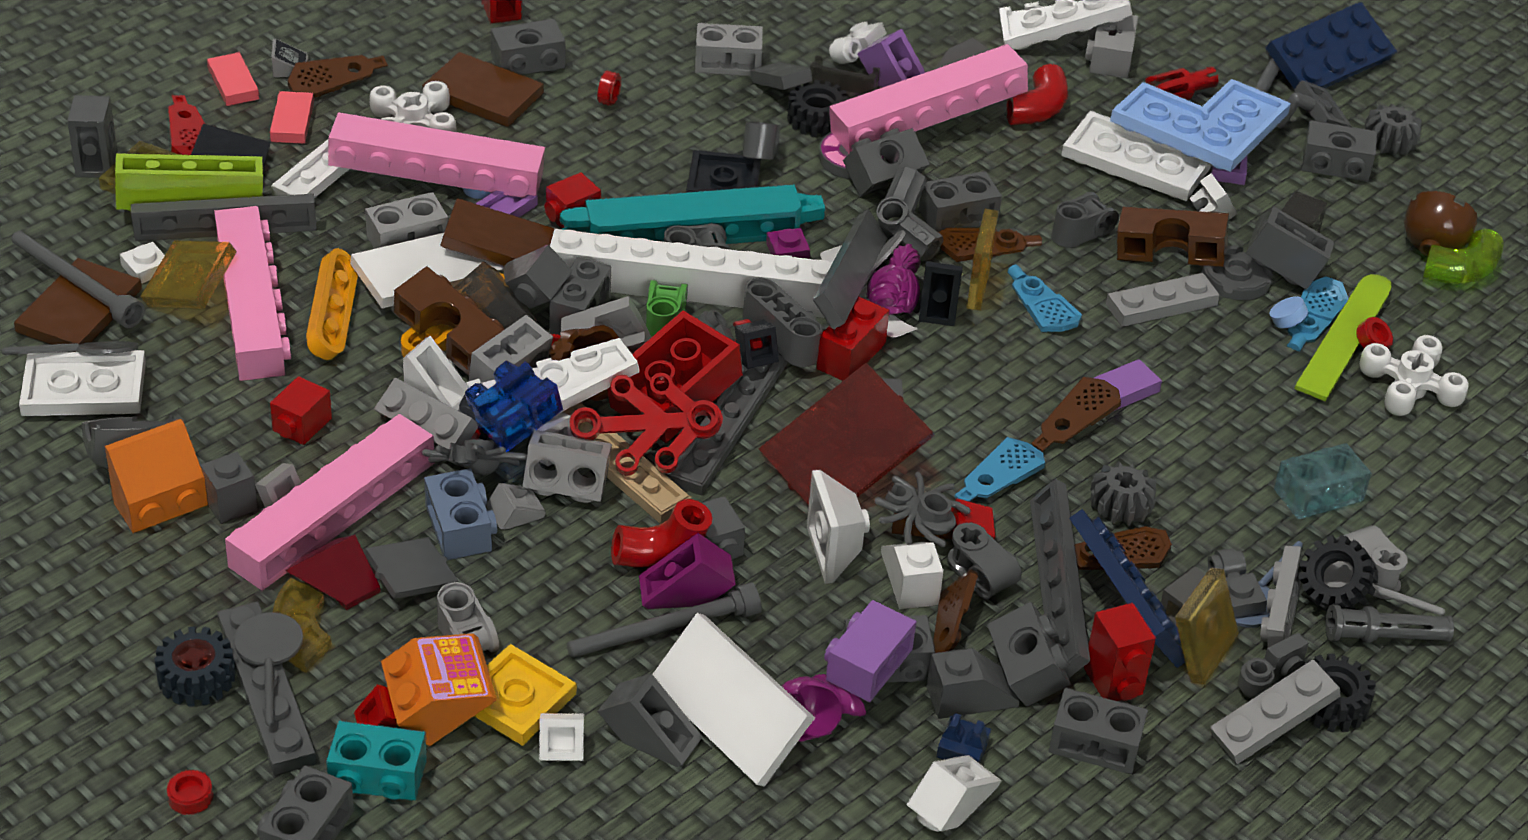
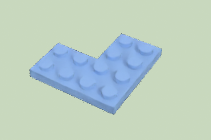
[1110,79,1291,172]

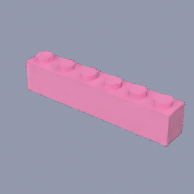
[829,44,1028,154]
[328,112,545,198]
[214,206,291,381]
[225,414,435,591]

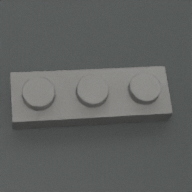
[1106,273,1220,327]
[374,378,480,449]
[1261,546,1303,648]
[1210,659,1341,765]

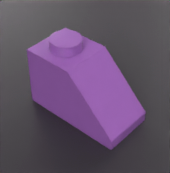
[857,29,926,87]

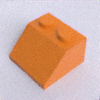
[105,419,208,533]

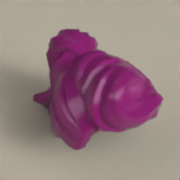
[866,243,921,315]
[782,674,866,741]

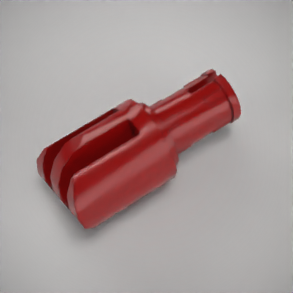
[1145,66,1219,100]

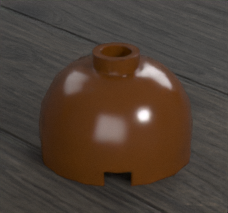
[1404,191,1478,257]

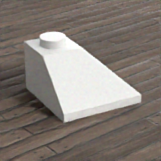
[807,470,870,584]

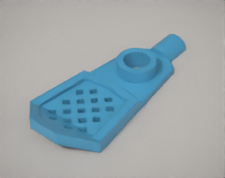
[1007,265,1082,332]
[1286,276,1349,352]
[954,437,1045,502]

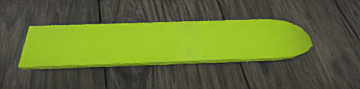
[1294,274,1391,401]

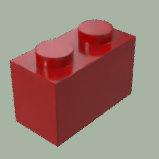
[816,296,890,383]
[1084,603,1156,701]

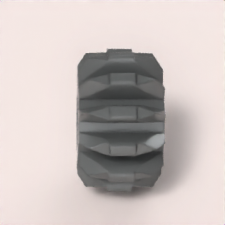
[1364,103,1422,157]
[1090,461,1157,527]

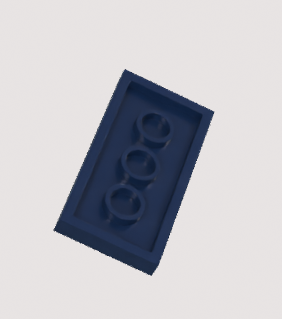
[1265,1,1397,89]
[1069,509,1191,668]

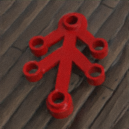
[570,373,723,476]

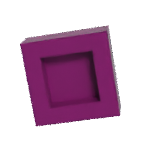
[766,228,811,259]

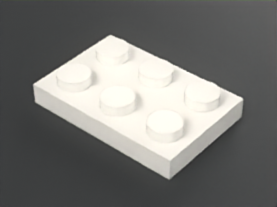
[19,350,146,416]

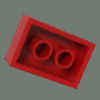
[607,310,743,443]

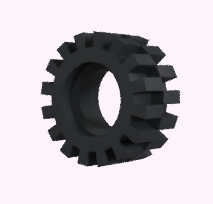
[787,80,849,138]
[1298,535,1378,611]
[1305,654,1376,732]

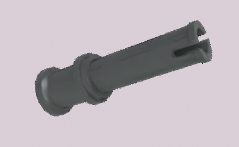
[1325,604,1454,643]

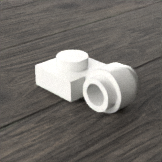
[829,22,887,64]

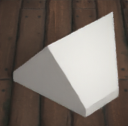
[403,336,471,410]

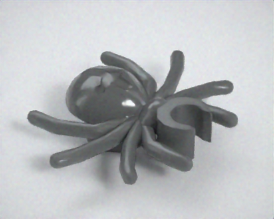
[422,439,527,476]
[875,472,971,547]

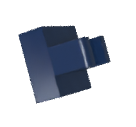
[936,713,991,764]

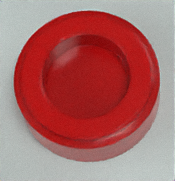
[597,70,621,106]
[1356,317,1393,349]
[167,770,213,815]

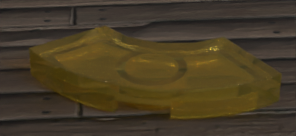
[273,578,332,673]

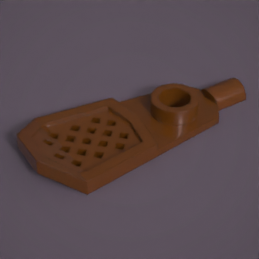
[287,55,388,98]
[938,228,1042,262]
[1031,376,1121,452]
[1074,526,1172,570]
[933,569,978,653]

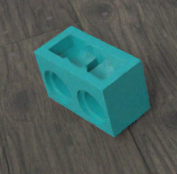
[326,721,427,801]

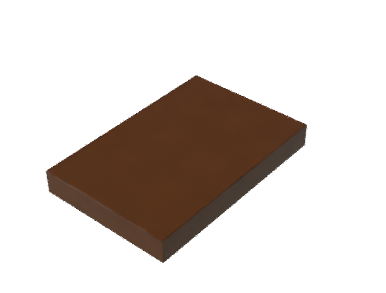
[422,52,544,127]
[440,198,555,266]
[14,258,142,352]

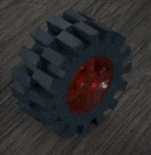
[154,626,235,707]

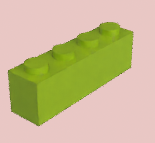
[115,154,263,211]

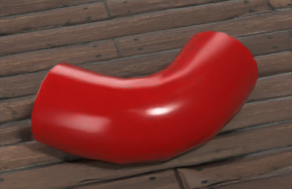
[1006,64,1068,125]
[611,499,713,567]

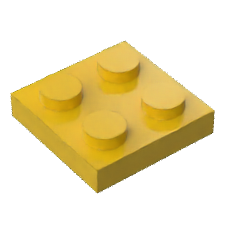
[474,644,577,746]

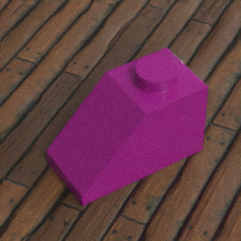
[639,533,736,609]

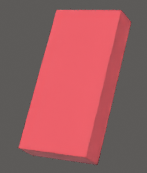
[207,52,259,106]
[270,91,314,144]

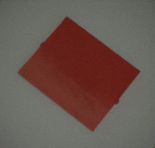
[759,363,935,506]

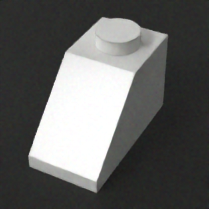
[881,542,944,610]
[907,755,1002,831]

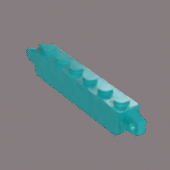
[560,185,825,244]

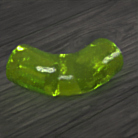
[1423,229,1504,284]

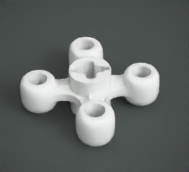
[369,81,457,132]
[1359,335,1469,416]

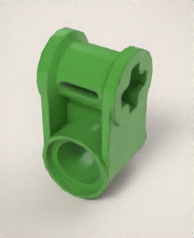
[646,280,688,337]

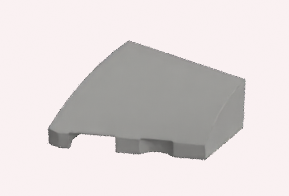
[561,296,651,354]

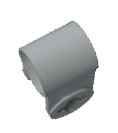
[1336,525,1408,599]
[437,582,499,653]

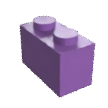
[824,600,916,702]

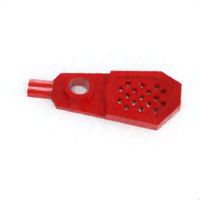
[168,95,205,155]

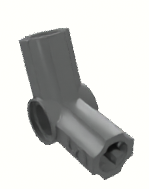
[876,166,943,262]

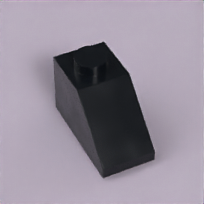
[918,261,963,326]

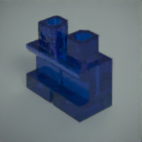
[465,360,563,452]

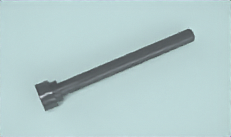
[12,231,145,328]
[567,582,761,658]

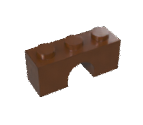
[1117,207,1229,267]
[394,266,505,376]

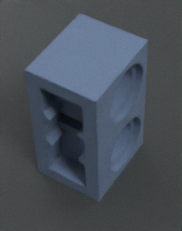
[424,468,497,560]

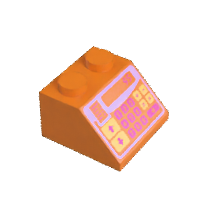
[381,634,497,747]

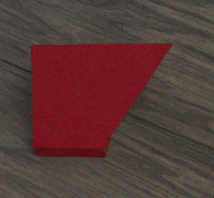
[285,535,381,610]

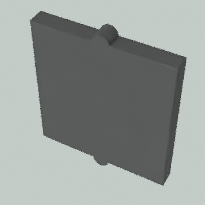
[364,537,459,599]

